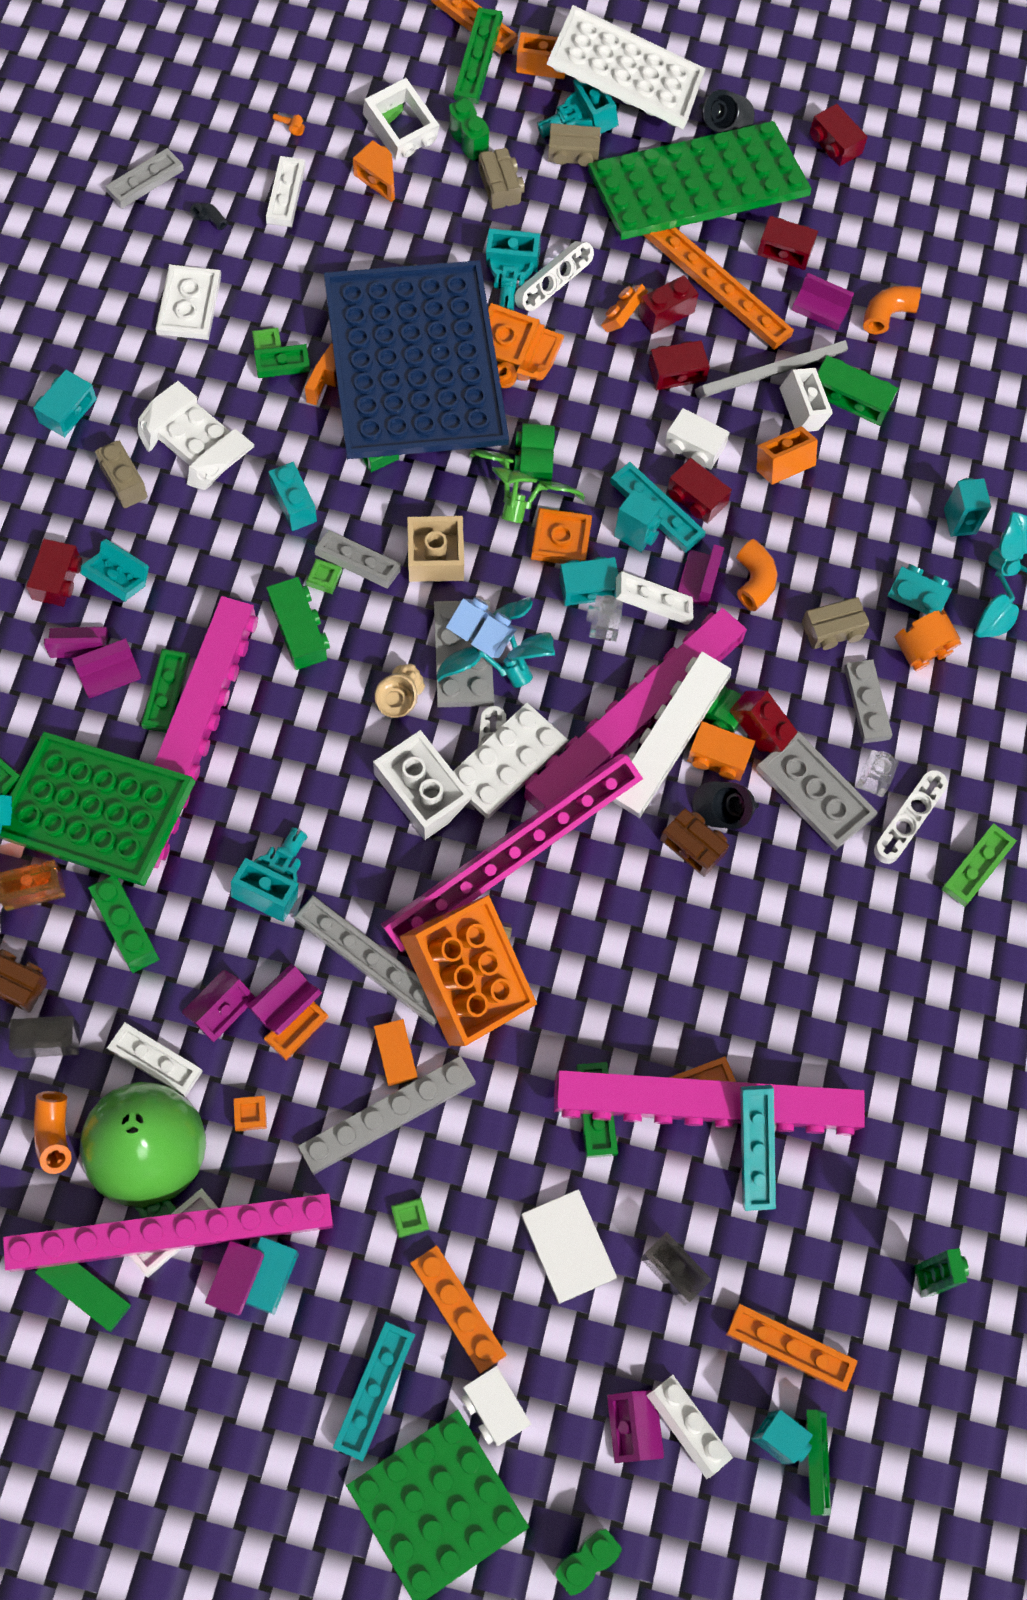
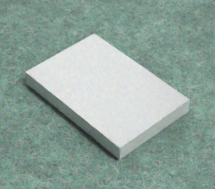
[156,264,221,340]
[521,1189,617,1304]

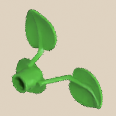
[468,449,585,523]

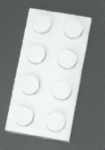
[453,703,568,819]

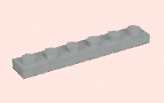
[298,1056,476,1175]

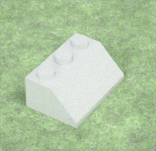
[373,730,472,840]

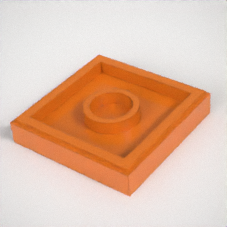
[531,508,592,564]

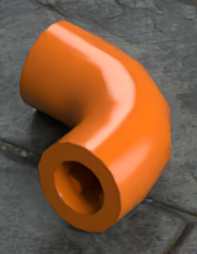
[863,286,921,334]
[736,539,778,611]
[34,1091,72,1174]

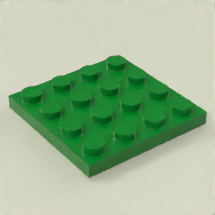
[346,1410,530,1600]

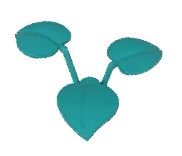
[974,512,1027,637]
[437,597,555,688]

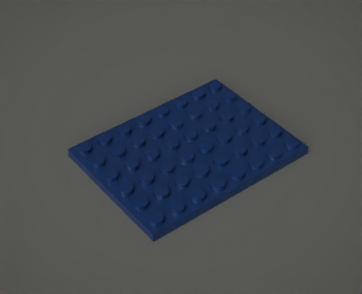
[324,260,509,460]

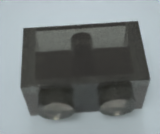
[9,1016,80,1058]
[640,1232,712,1306]

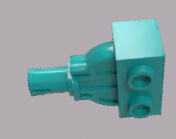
[537,79,619,138]
[486,228,540,311]
[231,827,308,922]

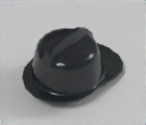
[699,89,755,133]
[692,781,759,829]

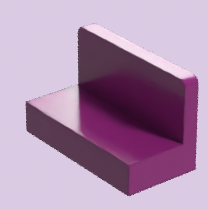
[791,273,854,331]
[678,545,724,607]
[44,627,108,658]
[72,638,141,698]
[247,964,322,1035]
[182,970,256,1042]
[205,1241,264,1315]
[607,1390,664,1464]

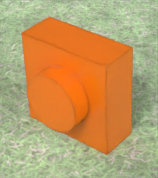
[234,1096,267,1132]

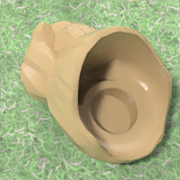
[374,664,425,718]

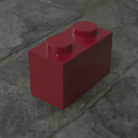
[809,104,868,167]
[757,216,818,270]
[638,275,699,334]
[648,340,710,391]
[667,458,732,524]
[26,539,83,607]
[729,691,798,752]

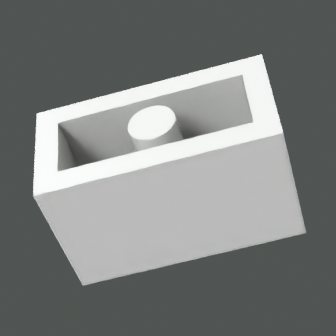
[779,368,833,432]
[665,408,730,470]
[461,1366,531,1447]

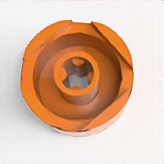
[894,610,962,671]

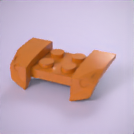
[488,303,564,381]

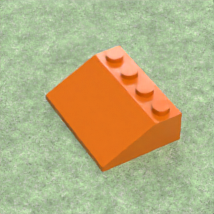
[400,895,537,1046]

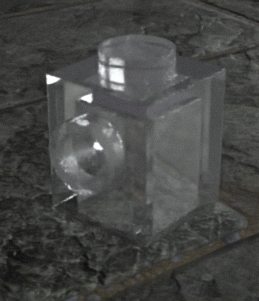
[586,595,623,642]
[856,750,899,797]

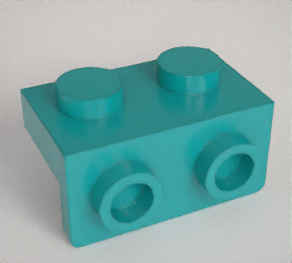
[80,539,149,602]
[887,564,952,615]

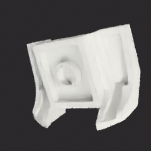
[138,381,254,490]

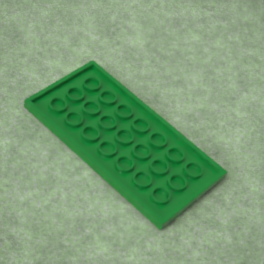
[588,121,812,240]

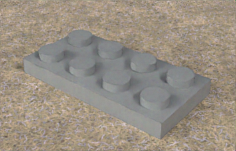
[434,600,494,707]
[756,731,878,851]

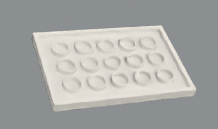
[546,5,706,129]

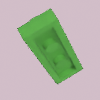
[942,823,1017,907]

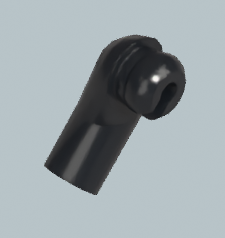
[190,203,228,230]

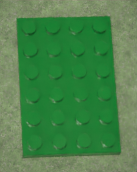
[0,732,196,887]

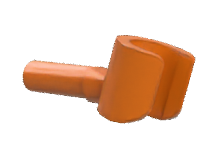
[273,114,305,136]

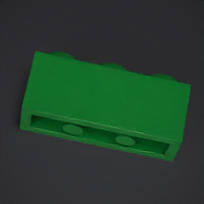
[817,355,899,426]
[266,577,330,670]
[88,876,160,973]

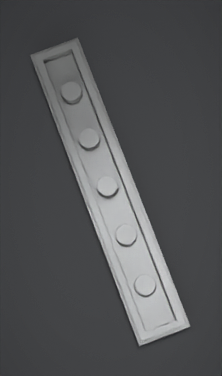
[695,340,848,399]
[294,895,438,1027]

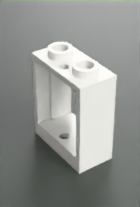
[363,78,439,161]

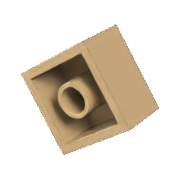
[407,516,464,582]

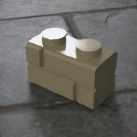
[548,123,601,167]
[478,148,525,209]
[95,440,148,508]
[802,597,869,650]

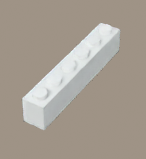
[612,652,732,818]

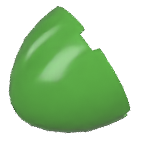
[80,1082,207,1208]

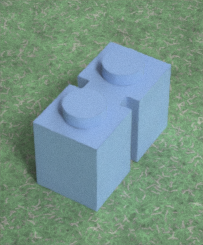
[446,597,517,658]

